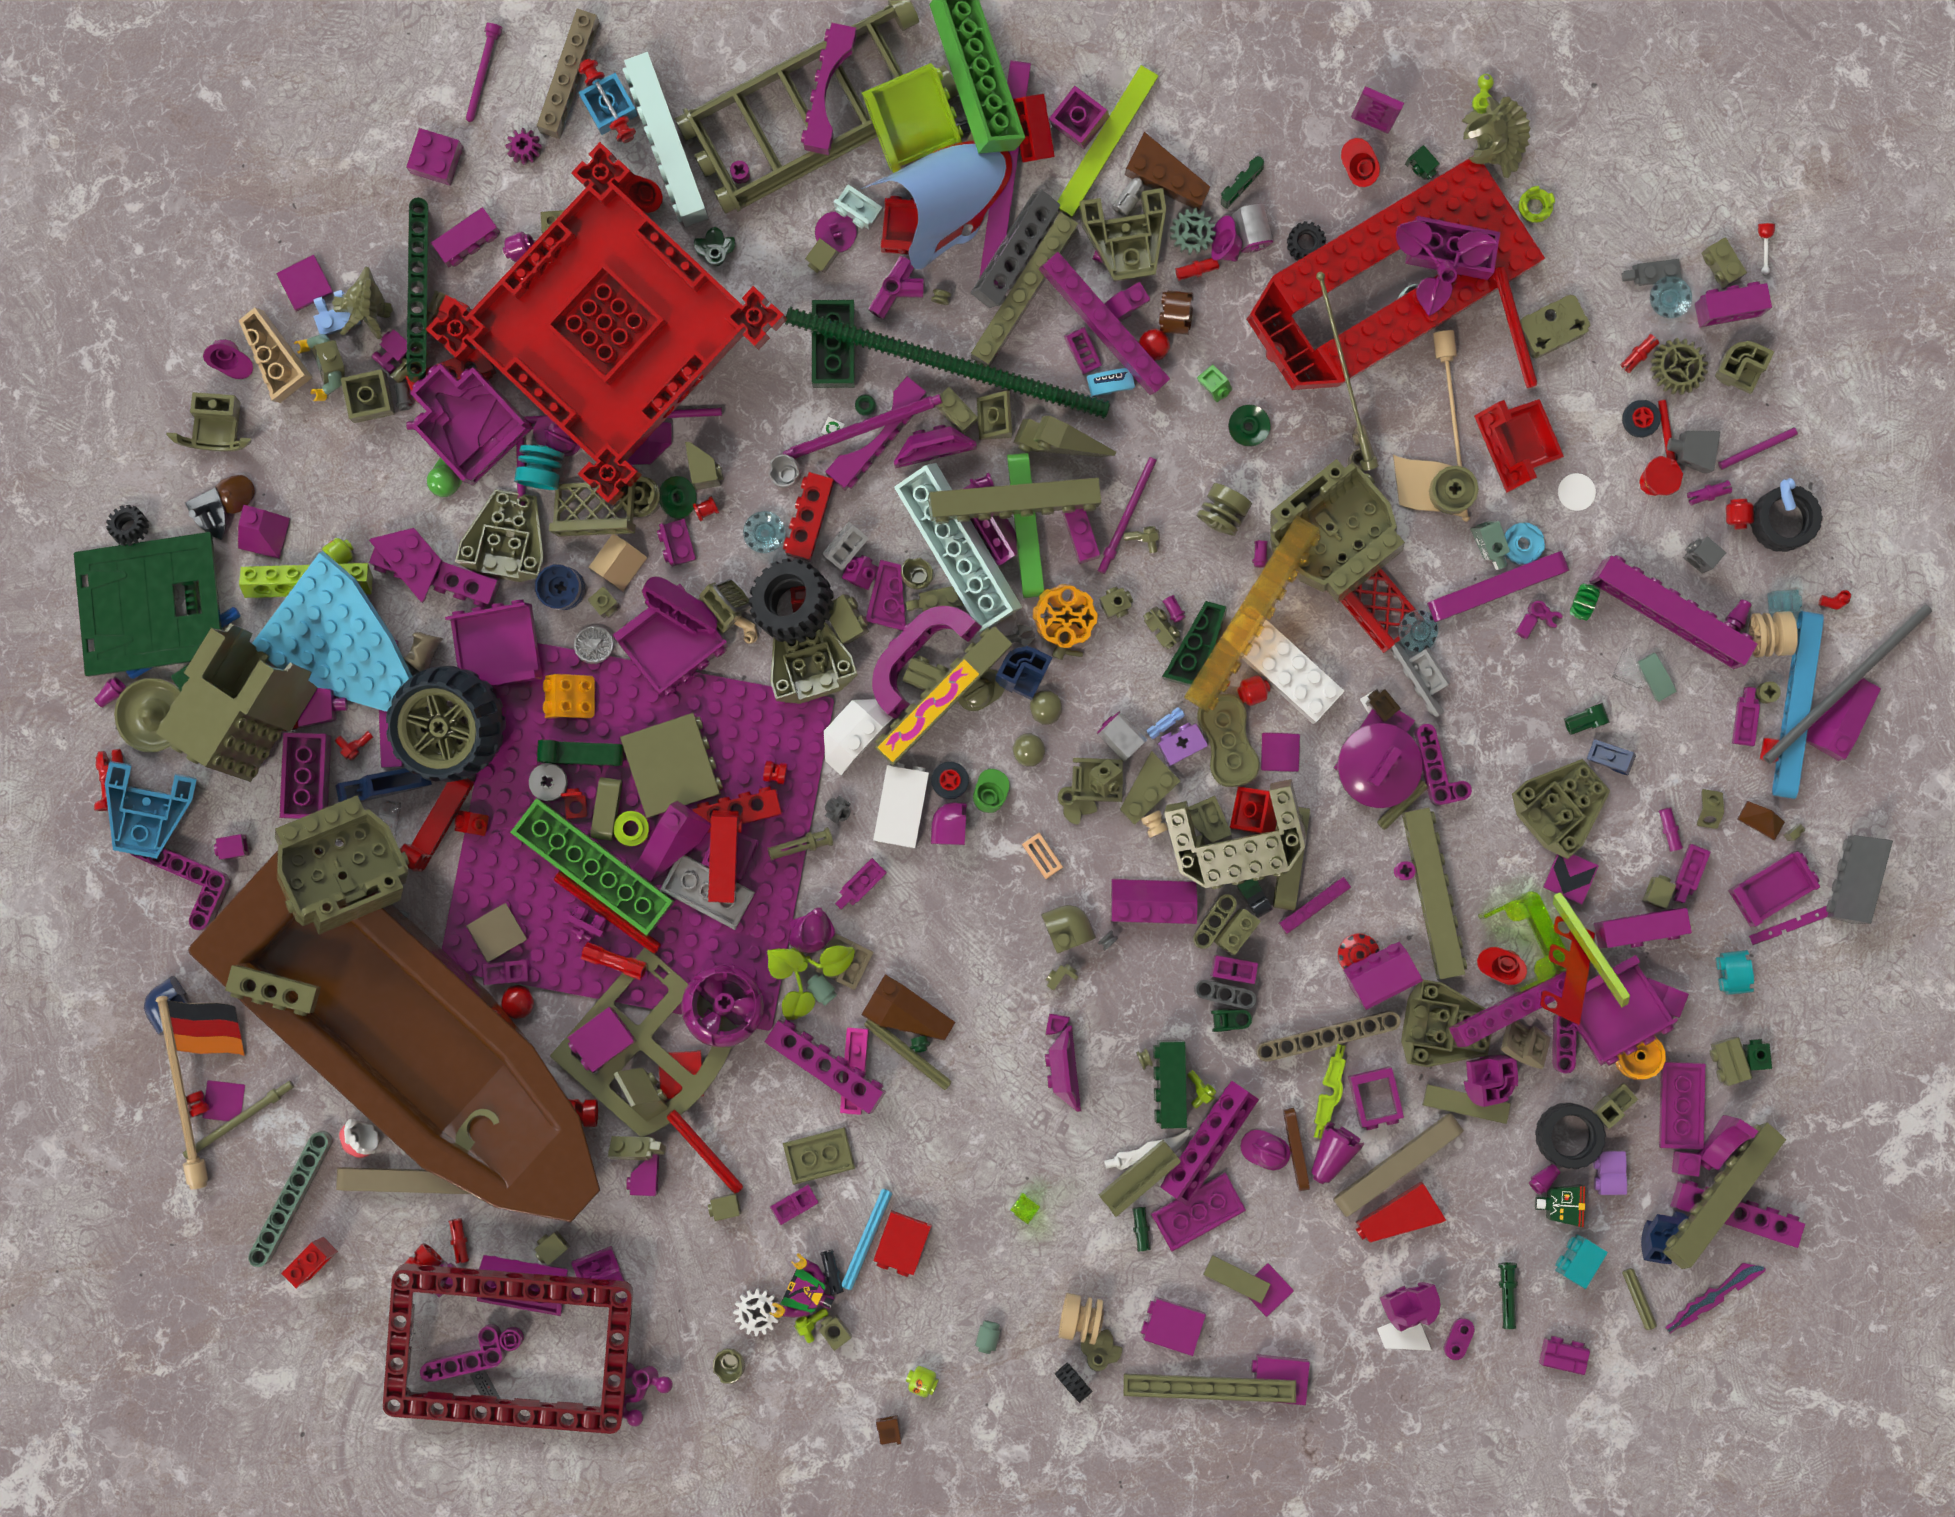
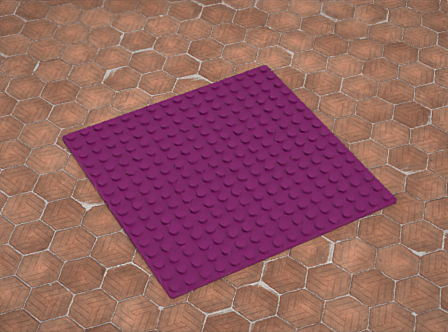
[442,643,834,1031]

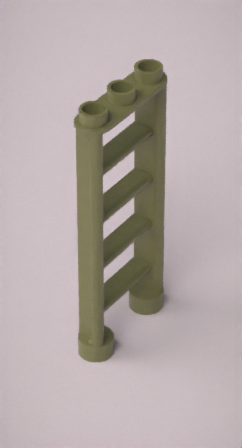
[674,0,959,214]

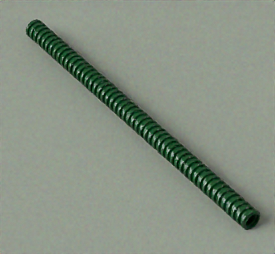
[785,306,1110,419]

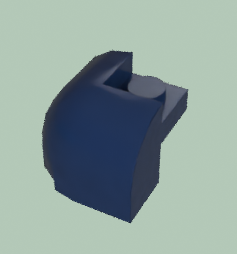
[995,646,1053,700]
[144,976,188,1036]
[1641,1211,1689,1264]

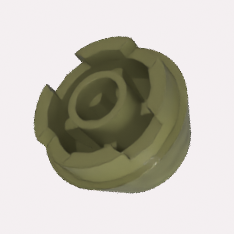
[621,476,660,517]

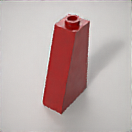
[1356,1182,1446,1242]

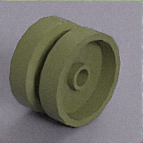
[1429,465,1479,515]

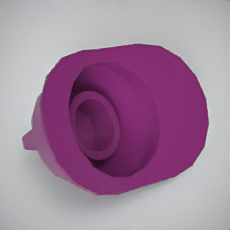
[1211,216,1243,262]
[203,339,253,379]
[533,416,581,457]
[1240,1129,1290,1171]

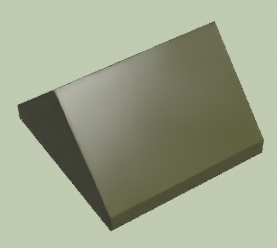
[977,391,1012,440]

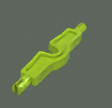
[1313,1044,1346,1139]

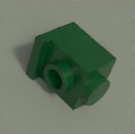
[1405,145,1440,180]

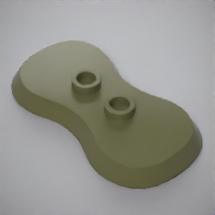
[1197,694,1260,787]

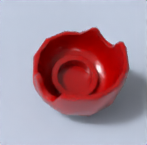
[1138,329,1170,361]
[501,985,534,1019]

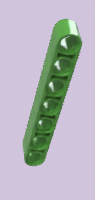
[1007,453,1044,598]

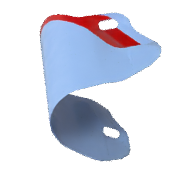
[861,141,1012,269]

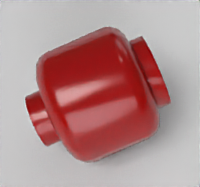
[1726,499,1754,530]
[1237,675,1270,706]

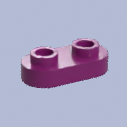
[1443,1318,1475,1360]

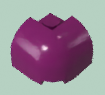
[931,802,967,845]
[1464,1055,1518,1107]
[1380,1282,1441,1332]

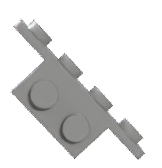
[1391,641,1450,717]

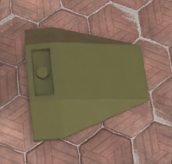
[455,489,544,582]
[770,622,858,704]
[1512,759,1610,859]
[1401,979,1491,1067]

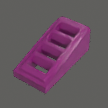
[1064,327,1102,375]

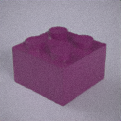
[1049,85,1110,149]
[406,128,463,186]

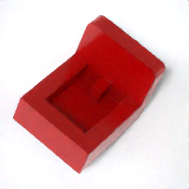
[454,810,489,836]

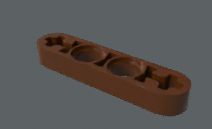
[1283,1108,1310,1192]

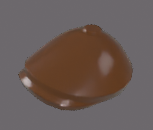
[215,475,255,514]

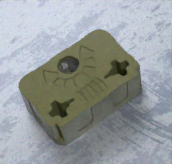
[1520,295,1591,359]

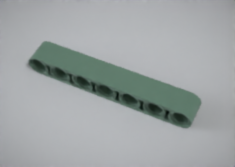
[248,1131,333,1267]

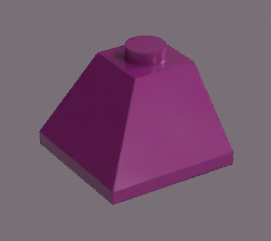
[238,505,290,559]

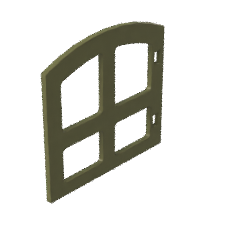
[550,948,737,1137]

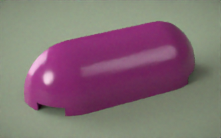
[642,577,717,634]

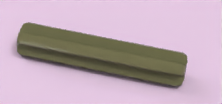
[1377,780,1428,830]
[1622,1268,1657,1330]

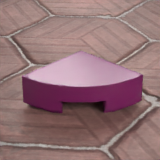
[1045,1013,1070,1035]

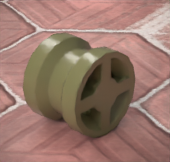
[1755,681,1781,704]

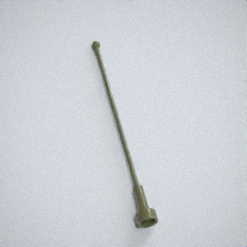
[1316,272,1379,471]

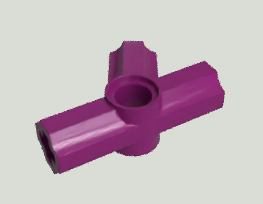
[868,256,924,320]

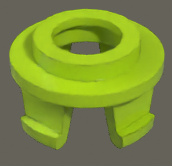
[1518,186,1555,223]
[614,811,649,846]

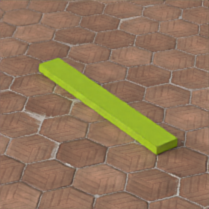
[1057,65,1159,218]

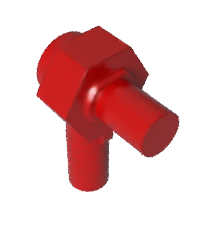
[335,731,373,761]

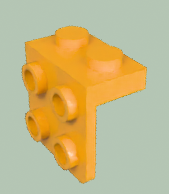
[543,674,595,718]

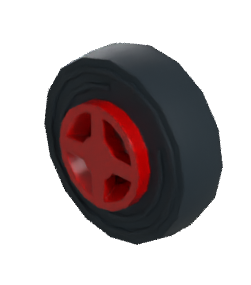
[1622,400,1661,438]
[931,762,969,799]

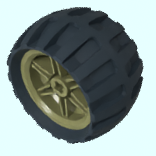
[386,666,506,782]

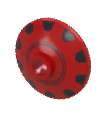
[1338,934,1380,969]

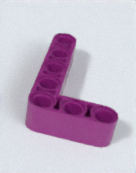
[131,847,231,930]
[1552,1014,1578,1074]

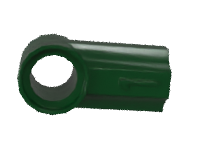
[1564,703,1610,735]

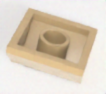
[589,534,647,592]

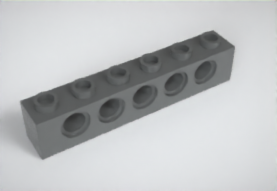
[971,189,1060,308]

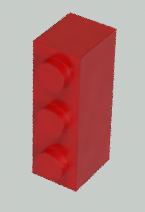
[1013,94,1055,163]

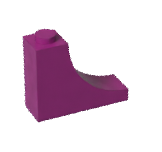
[1697,1115,1758,1171]

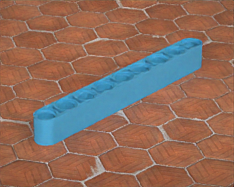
[1772,611,1824,799]

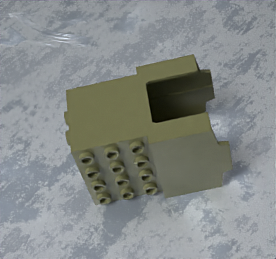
[156,623,318,782]

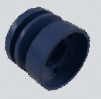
[535,564,586,610]

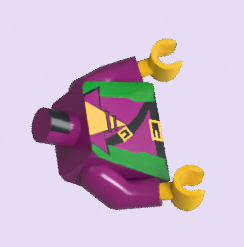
[770,1253,835,1318]

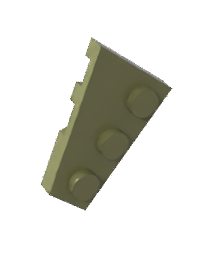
[1120,751,1180,825]

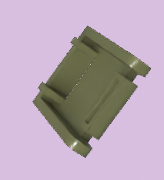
[1072,758,1123,802]

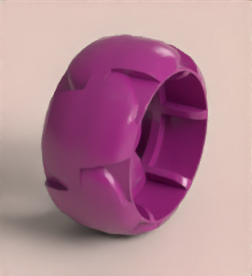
[681,965,764,1047]

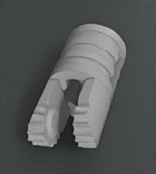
[1112,177,1145,217]

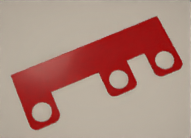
[1540,916,1595,1025]

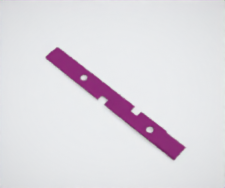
[1749,906,1828,945]

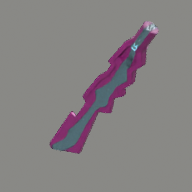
[1665,1263,1766,1334]

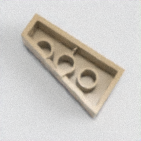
[239,308,313,403]

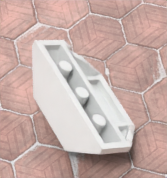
[824,699,894,775]

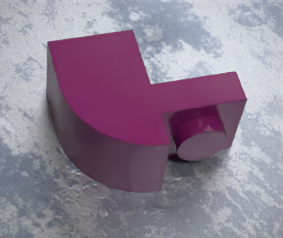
[1105,282,1151,322]

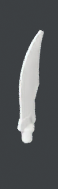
[1104,1129,1190,1170]

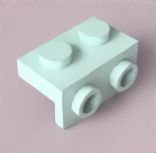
[833,185,883,230]

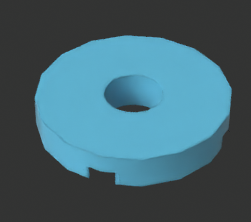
[1504,523,1545,565]

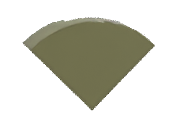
[1783,823,1805,841]

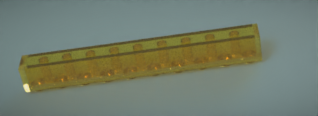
[1184,516,1321,713]

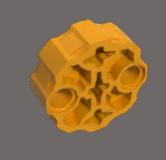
[1033,584,1097,648]

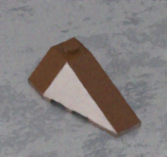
[861,974,956,1041]

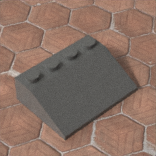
[1826,835,1893,924]

